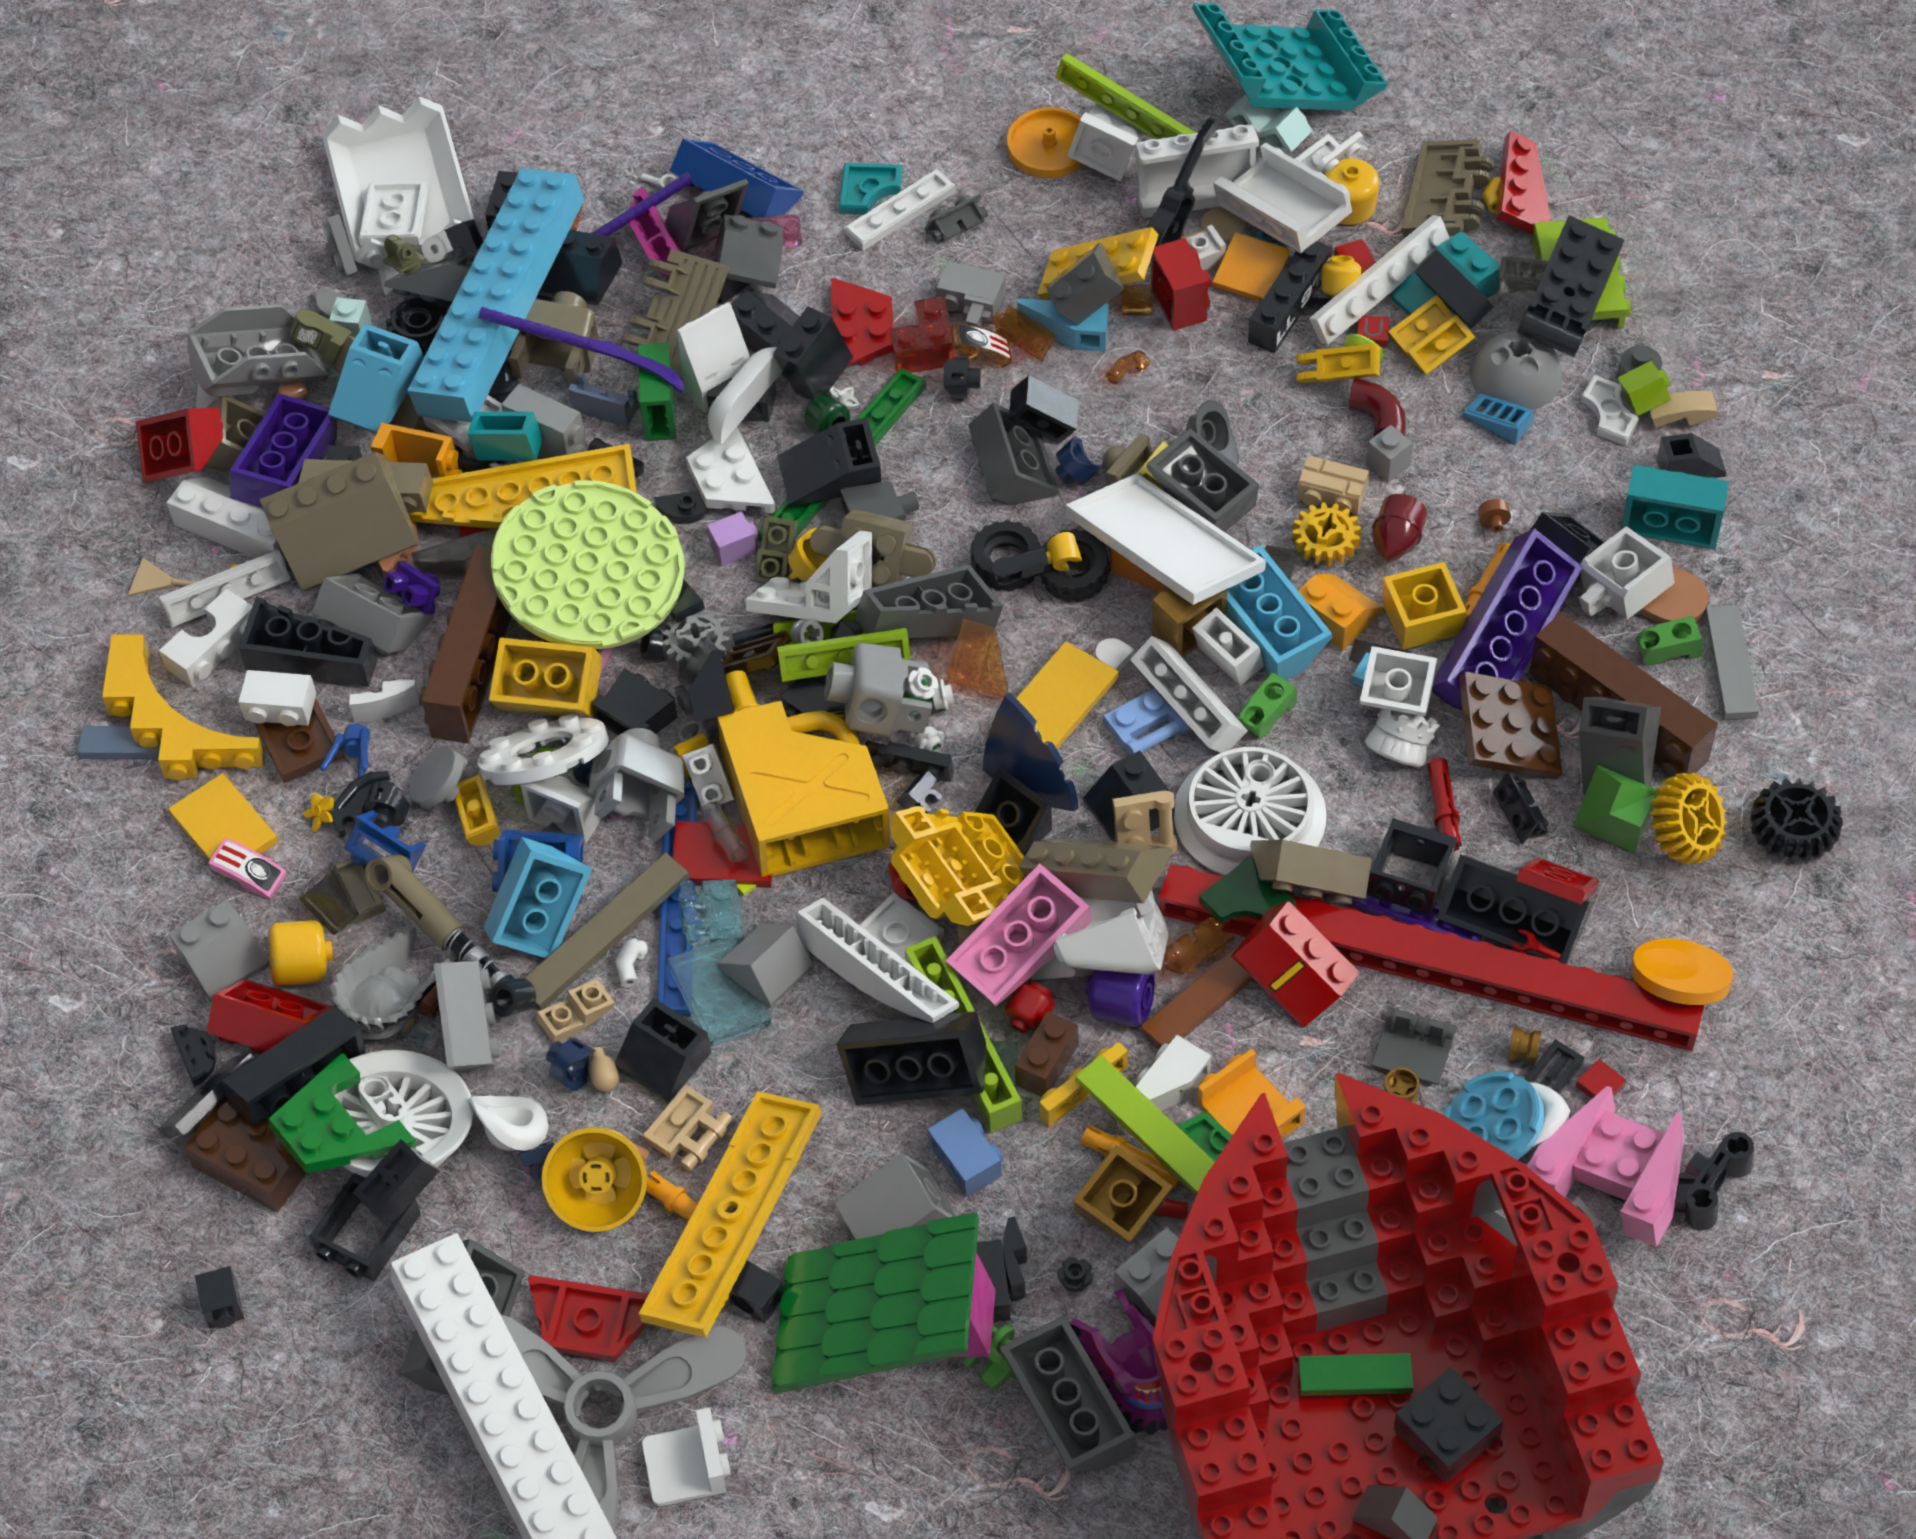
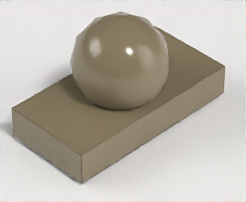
[1102,433,1152,485]

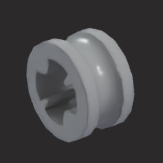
[791,619,824,644]

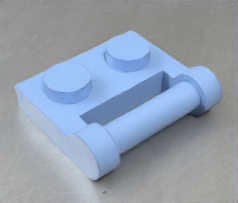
[1103,688,1190,755]

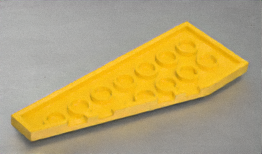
[408,444,637,529]

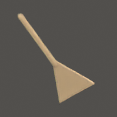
[128,558,195,597]

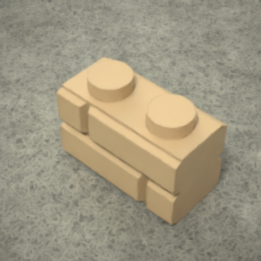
[1297,455,1370,515]

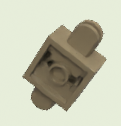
[810,509,936,587]

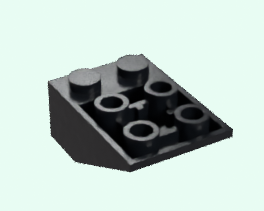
[777,418,881,507]

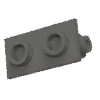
[925,194,988,242]

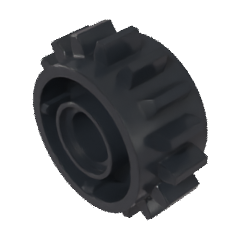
[386,298,447,357]

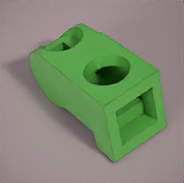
[1635,615,1702,665]
[1238,672,1297,738]

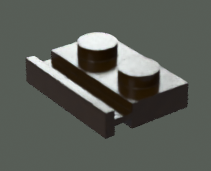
[722,630,792,676]

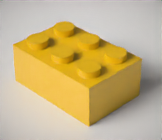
[489,638,603,718]

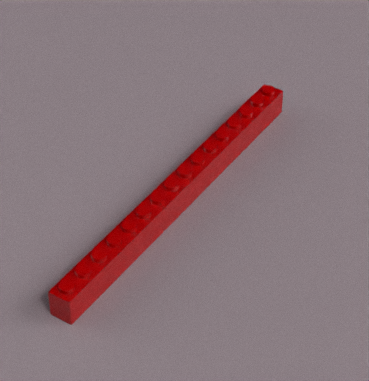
[1159,864,1704,1052]

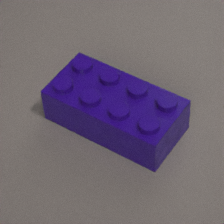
[230,394,337,507]

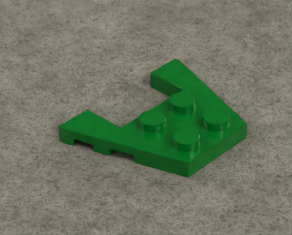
[269,1053,416,1173]

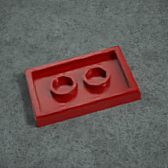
[673,821,772,888]
[1516,857,1600,904]

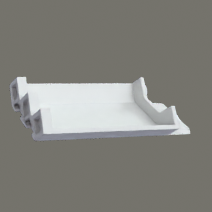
[321,96,474,296]

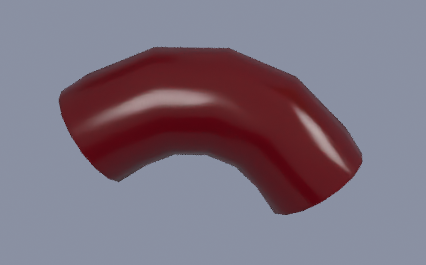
[1349,378,1406,437]

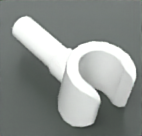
[641,173,677,188]

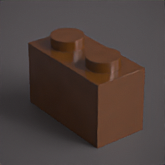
[1015,1011,1079,1097]

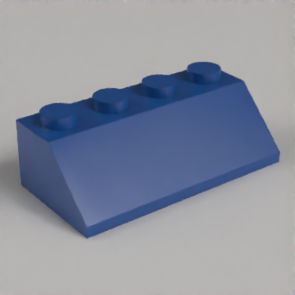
[670,139,804,222]

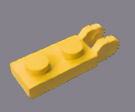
[1296,344,1380,383]

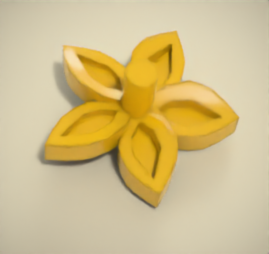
[303,792,334,832]

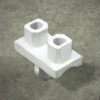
[682,743,735,811]

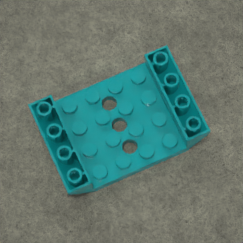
[1192,3,1388,111]

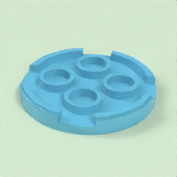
[1443,1071,1544,1160]

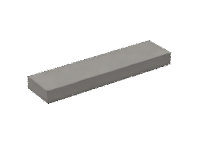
[1705,605,1759,720]

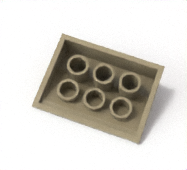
[260,452,419,591]

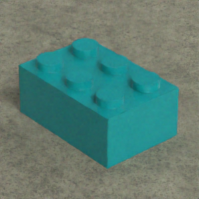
[1621,465,1729,550]

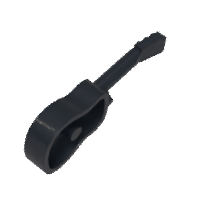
[1146,117,1222,247]

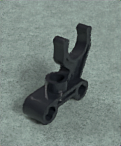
[1609,1132,1754,1230]

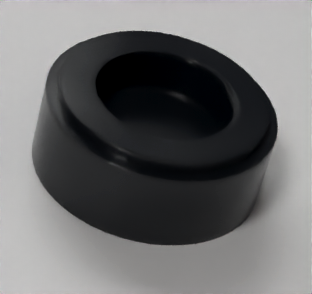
[640,629,663,662]

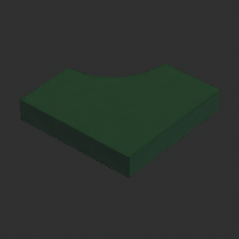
[1199,857,1296,924]

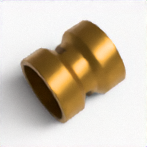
[1383,1067,1420,1103]

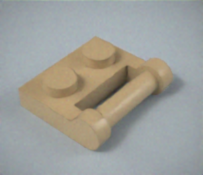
[1113,791,1178,855]

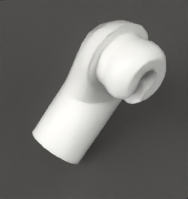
[615,938,648,988]

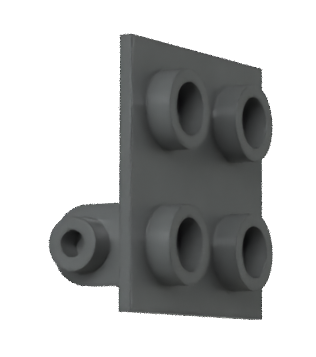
[1371,1007,1457,1086]

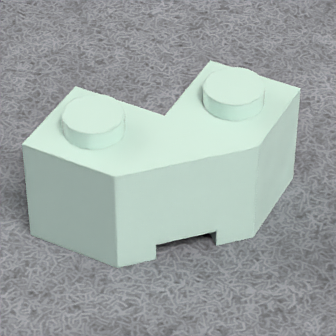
[1225,95,1313,153]

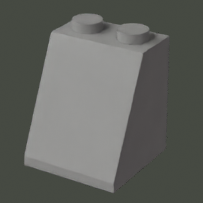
[834,1153,958,1239]

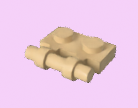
[643,1085,733,1172]

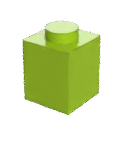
[1618,361,1671,416]

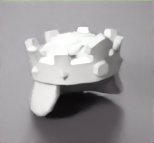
[1365,708,1440,767]

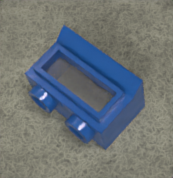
[343,810,426,873]

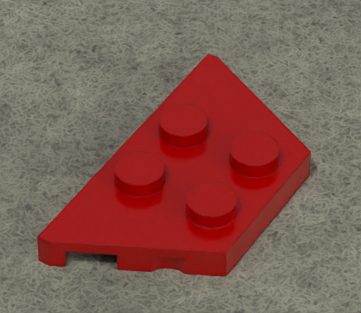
[831,278,894,375]
[528,1275,649,1362]

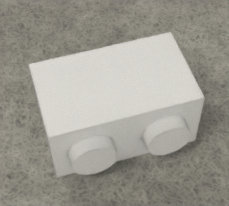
[1193,608,1264,686]
[239,670,316,726]

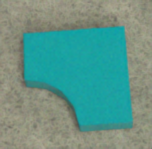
[839,163,903,215]

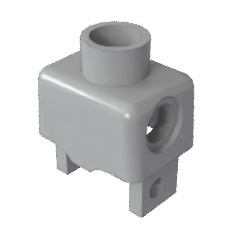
[824,643,932,738]
[588,728,684,841]

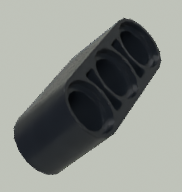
[1413,248,1494,329]

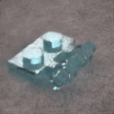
[677,879,745,946]

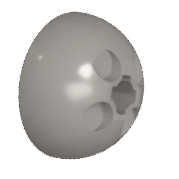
[1470,330,1563,410]

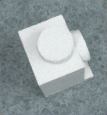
[1186,225,1226,271]

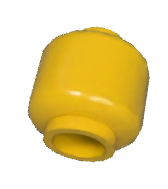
[1321,255,1361,300]

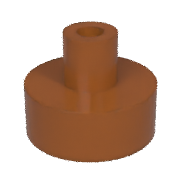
[1478,499,1511,533]

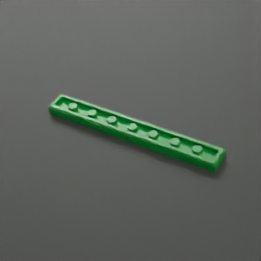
[758,368,926,541]

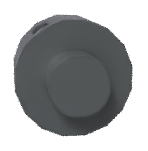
[1618,345,1662,377]

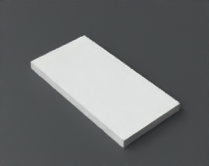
[1065,473,1266,605]

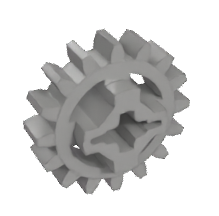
[662,609,732,670]

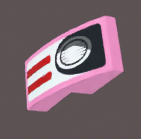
[208,837,287,900]

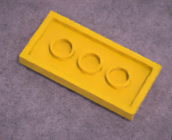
[1037,227,1158,300]

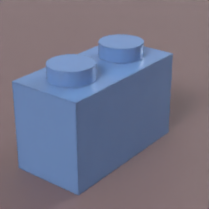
[927,1108,1003,1197]

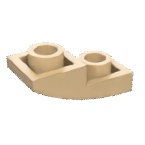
[1650,391,1720,428]
[536,979,615,1043]

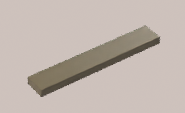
[525,852,690,1010]

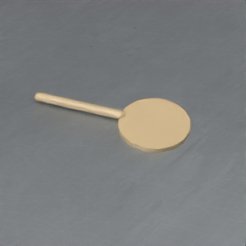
[1181,206,1245,241]

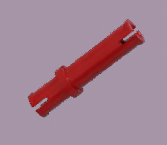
[1427,758,1462,852]

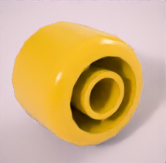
[1324,158,1380,226]
[268,920,333,986]

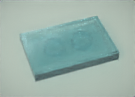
[667,937,771,1046]

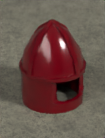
[1372,494,1428,561]

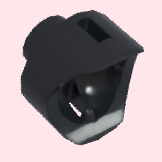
[943,357,981,399]
[362,781,410,829]

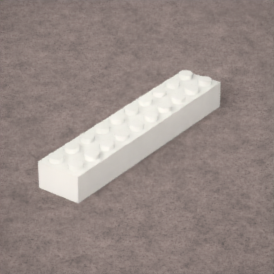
[391,1233,617,1539]

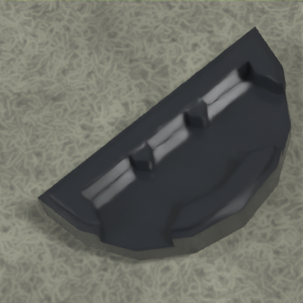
[654,491,711,524]
[170,1025,217,1087]

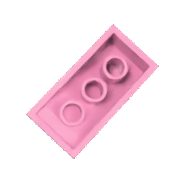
[946,863,1093,1006]

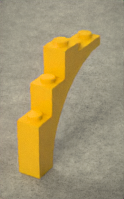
[102,634,265,780]

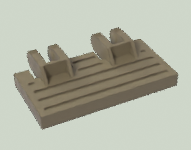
[1401,140,1494,237]
[621,249,729,380]

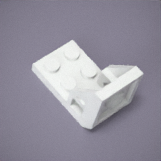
[1067,102,1146,181]
[746,531,872,624]

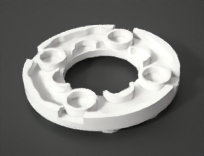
[477,713,609,785]

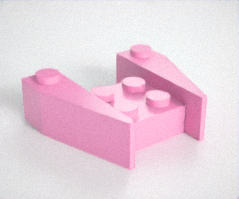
[1527,1086,1685,1247]

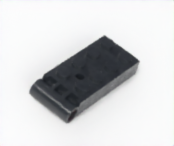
[1517,215,1625,358]

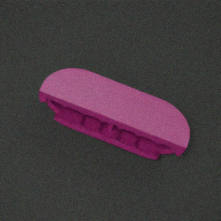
[629,186,682,278]

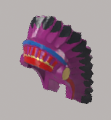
[1069,1289,1168,1435]

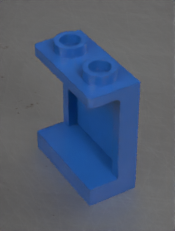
[492,829,584,908]

